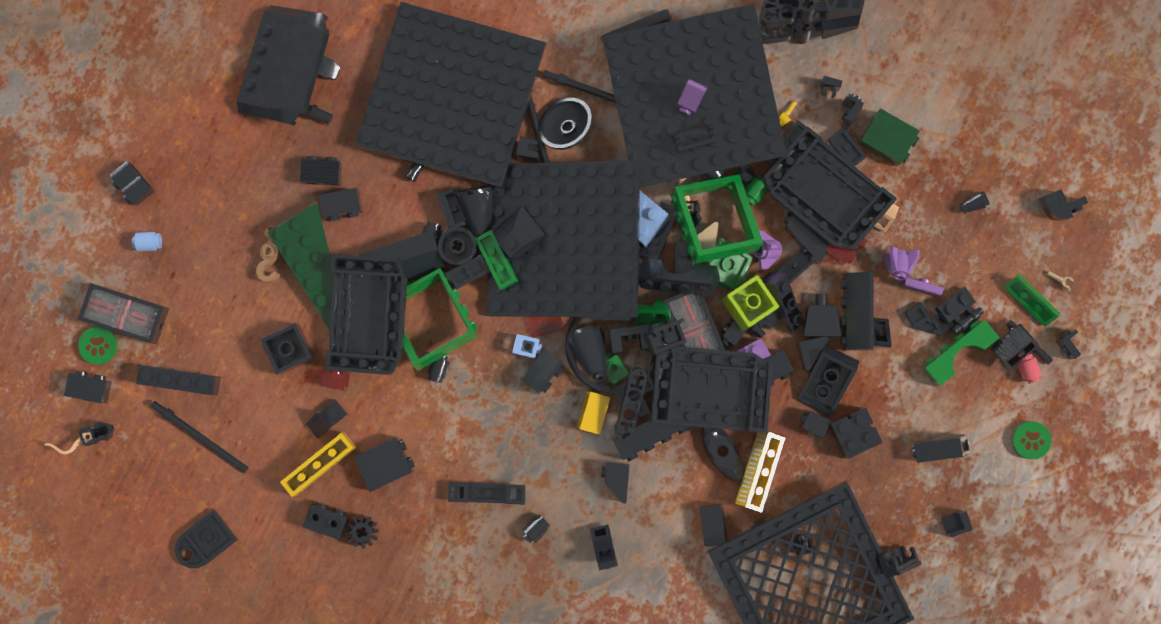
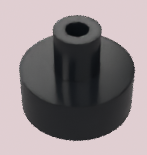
[735,165,755,182]

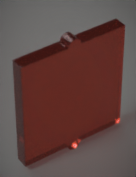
[526,317,564,338]

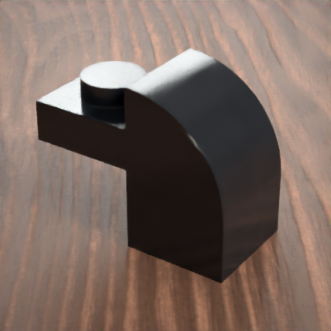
[1039,189,1088,221]
[590,524,618,570]

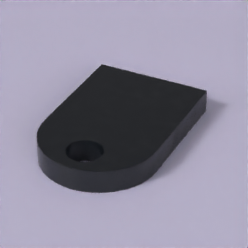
[175,509,238,569]

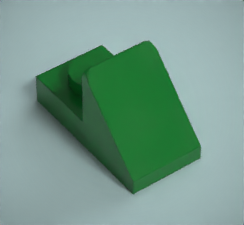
[634,298,671,326]

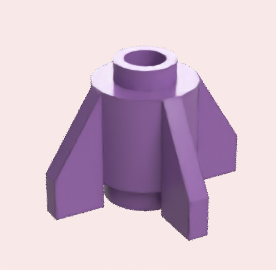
[747,231,782,269]
[884,246,920,280]

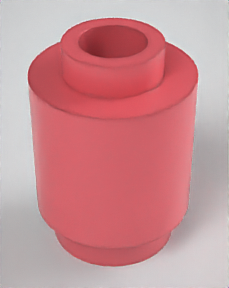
[1017,354,1042,384]

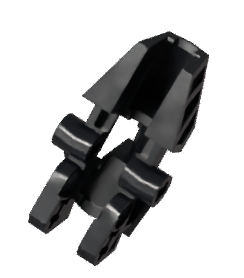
[759,0,865,44]

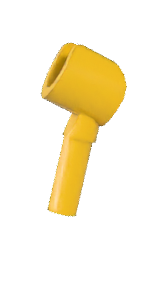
[779,101,797,127]

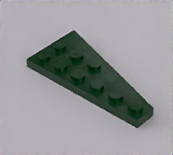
[268,202,333,330]

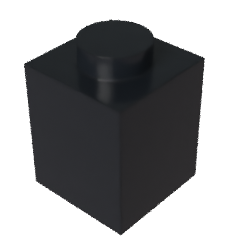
[799,411,831,438]

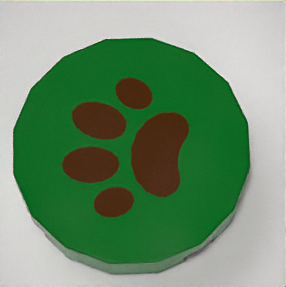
[78,327,119,365]
[1011,421,1052,459]

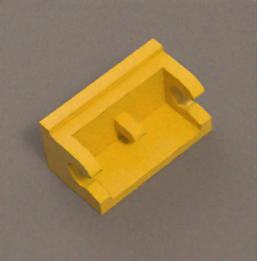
[576,391,610,435]

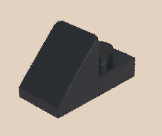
[306,400,348,439]

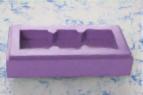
[901,277,944,296]

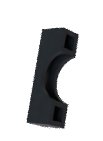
[638,258,720,296]
[136,365,221,396]

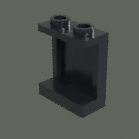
[354,437,415,492]

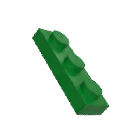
[475,230,518,290]
[1004,273,1060,327]

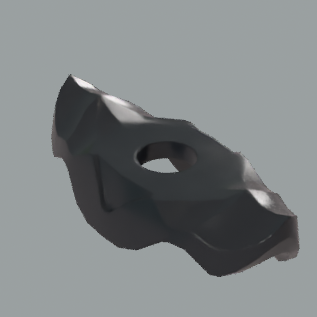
[701,427,743,481]

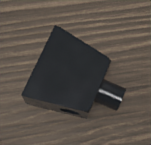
[802,294,841,337]

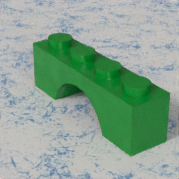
[922,320,1000,386]

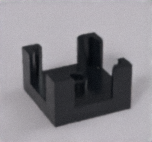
[609,325,650,354]

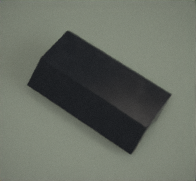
[359,231,447,282]

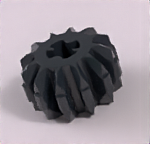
[346,515,380,549]

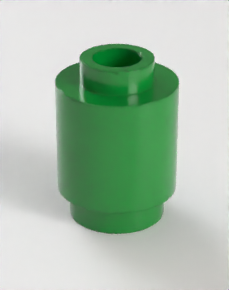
[745,177,768,206]

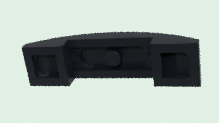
[448,482,526,505]

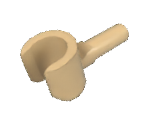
[1048,271,1075,291]

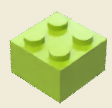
[721,275,779,332]

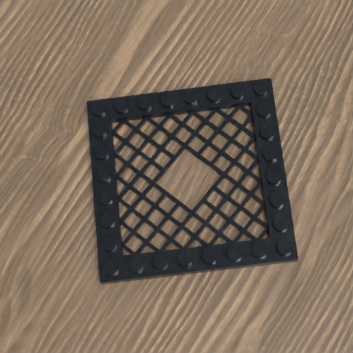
[707,481,914,624]

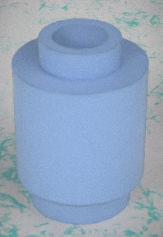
[132,232,162,252]

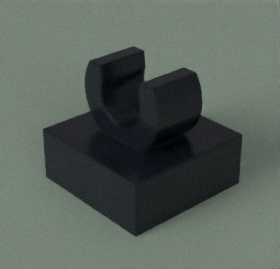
[819,76,843,99]

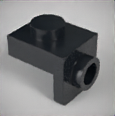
[1056,329,1081,360]

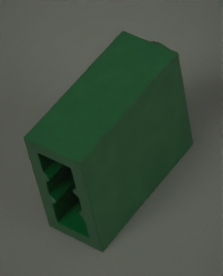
[858,108,920,166]

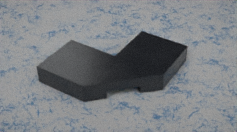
[903,302,955,336]

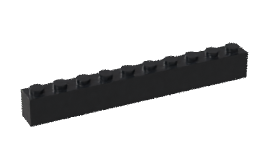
[612,350,794,462]

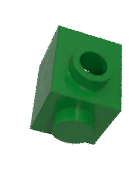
[607,354,629,385]

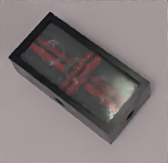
[77,283,169,344]
[663,293,725,350]

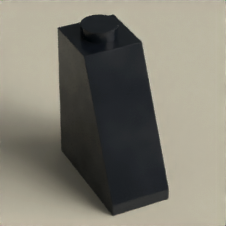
[783,212,829,264]
[912,435,970,463]

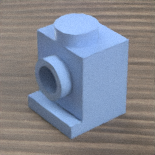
[512,334,542,358]

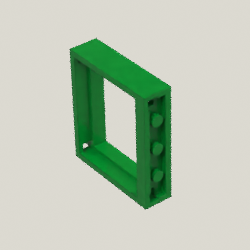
[671,175,763,264]
[403,268,479,371]

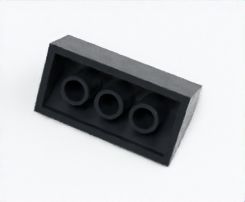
[840,272,874,351]

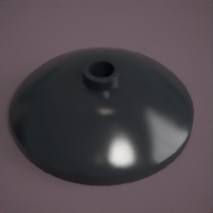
[538,98,593,150]

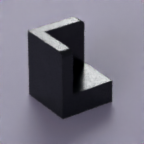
[941,510,973,537]

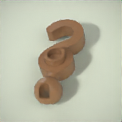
[256,226,281,283]

